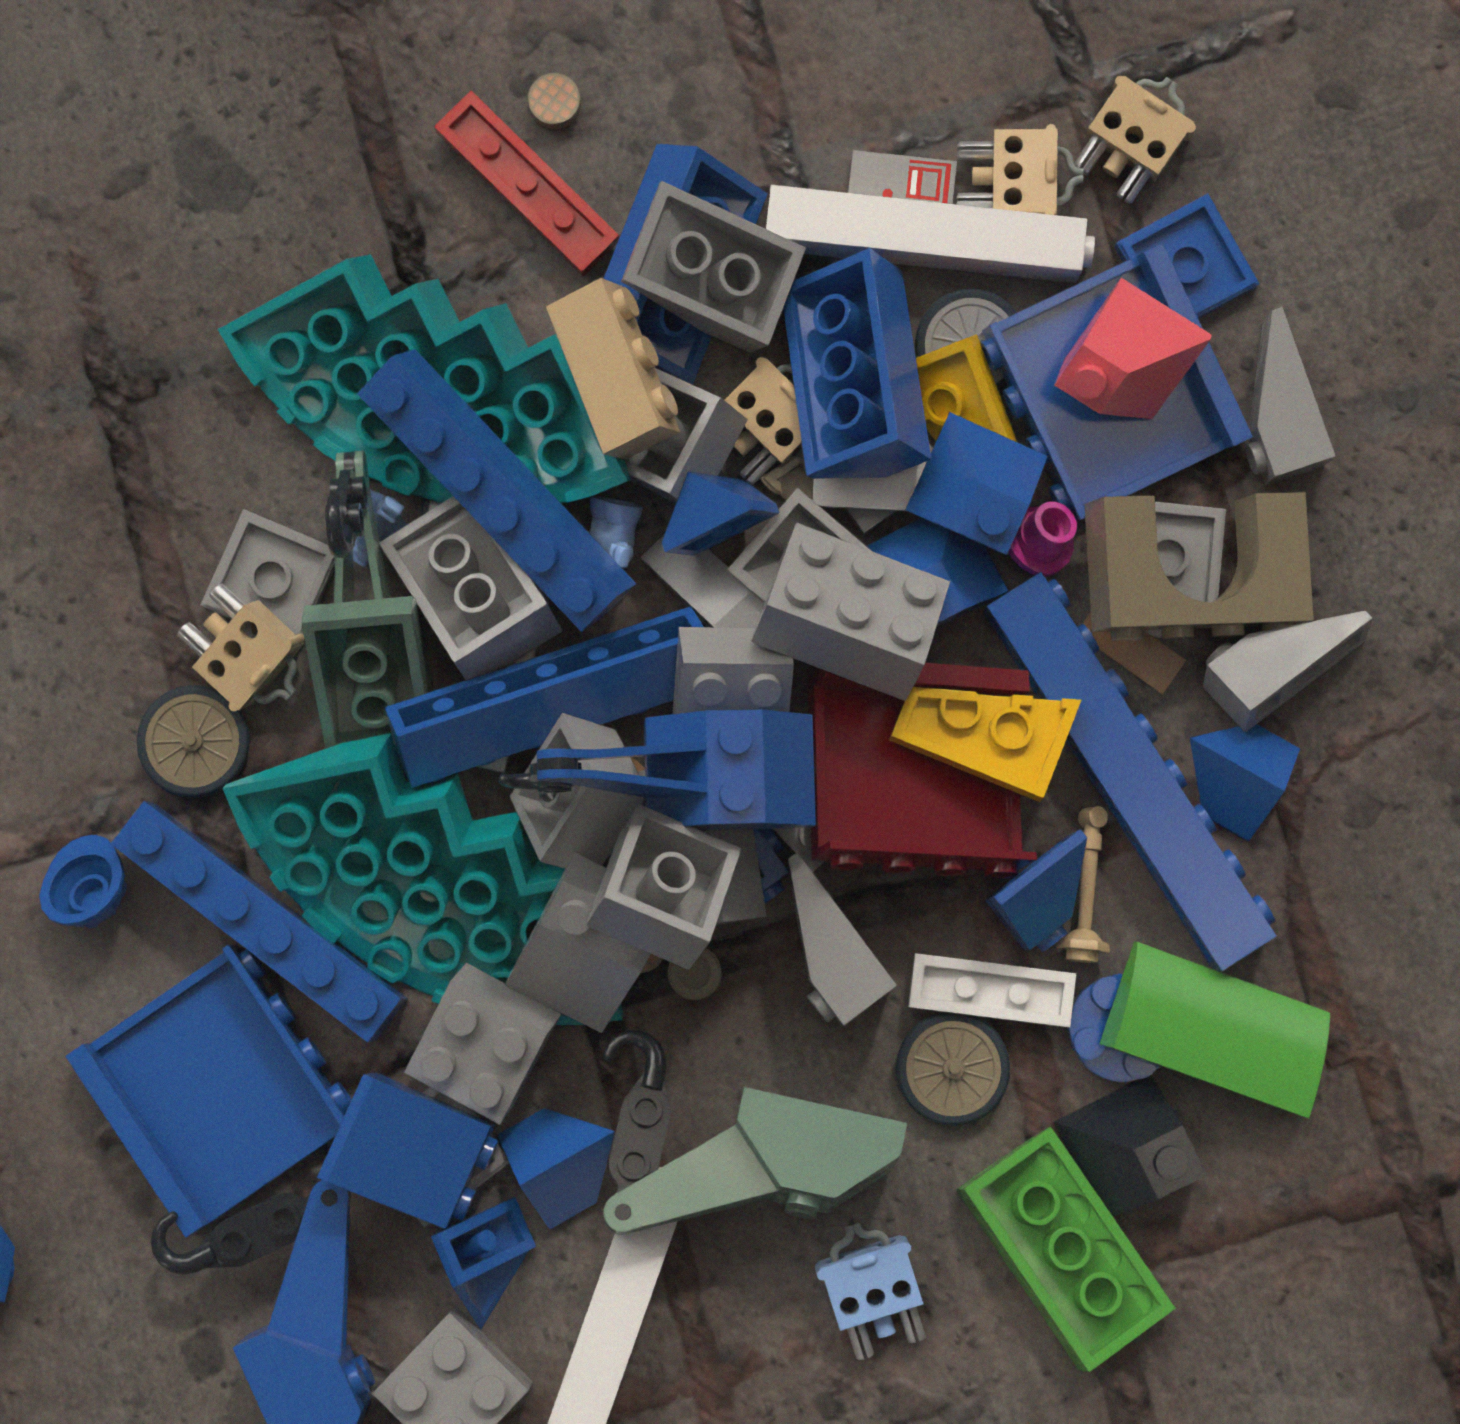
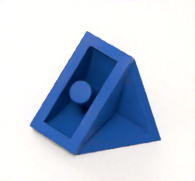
[662,471,779,556]
[1190,724,1300,842]
[497,1108,615,1230]
[431,1197,536,1329]

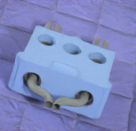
[815,1223,926,1360]

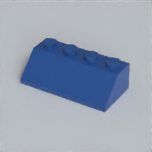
[603,144,768,385]
[783,248,932,479]

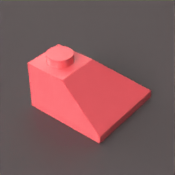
[1054,278,1212,419]

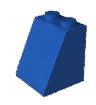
[317,1072,499,1229]

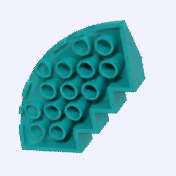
[217,254,631,503]
[223,733,623,1025]

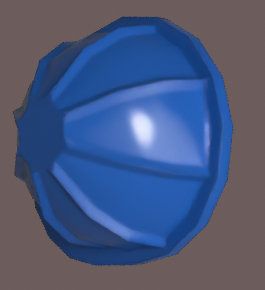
[39,835,127,929]

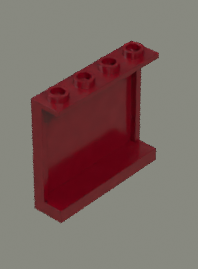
[807,663,1037,879]

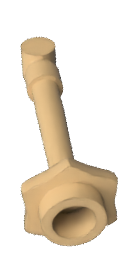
[1056,806,1110,963]

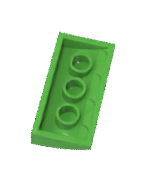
[1099,941,1330,1118]
[956,1127,1176,1372]

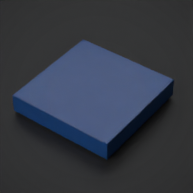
[1114,194,1259,319]

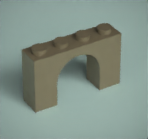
[1084,492,1314,641]

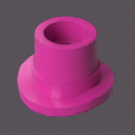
[1008,502,1077,577]

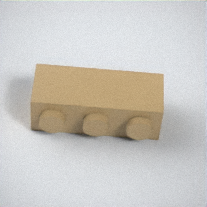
[546,278,680,460]

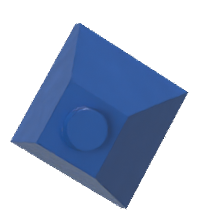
[905,412,1047,555]
[866,518,1008,630]
[985,829,1087,952]

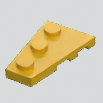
[916,334,1018,443]
[889,687,1081,802]

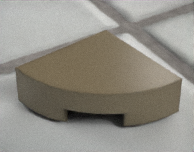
[759,450,814,501]

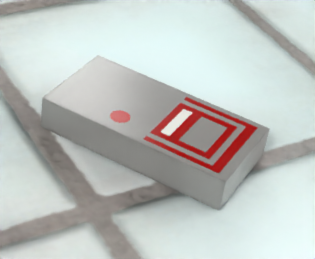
[848,150,957,204]

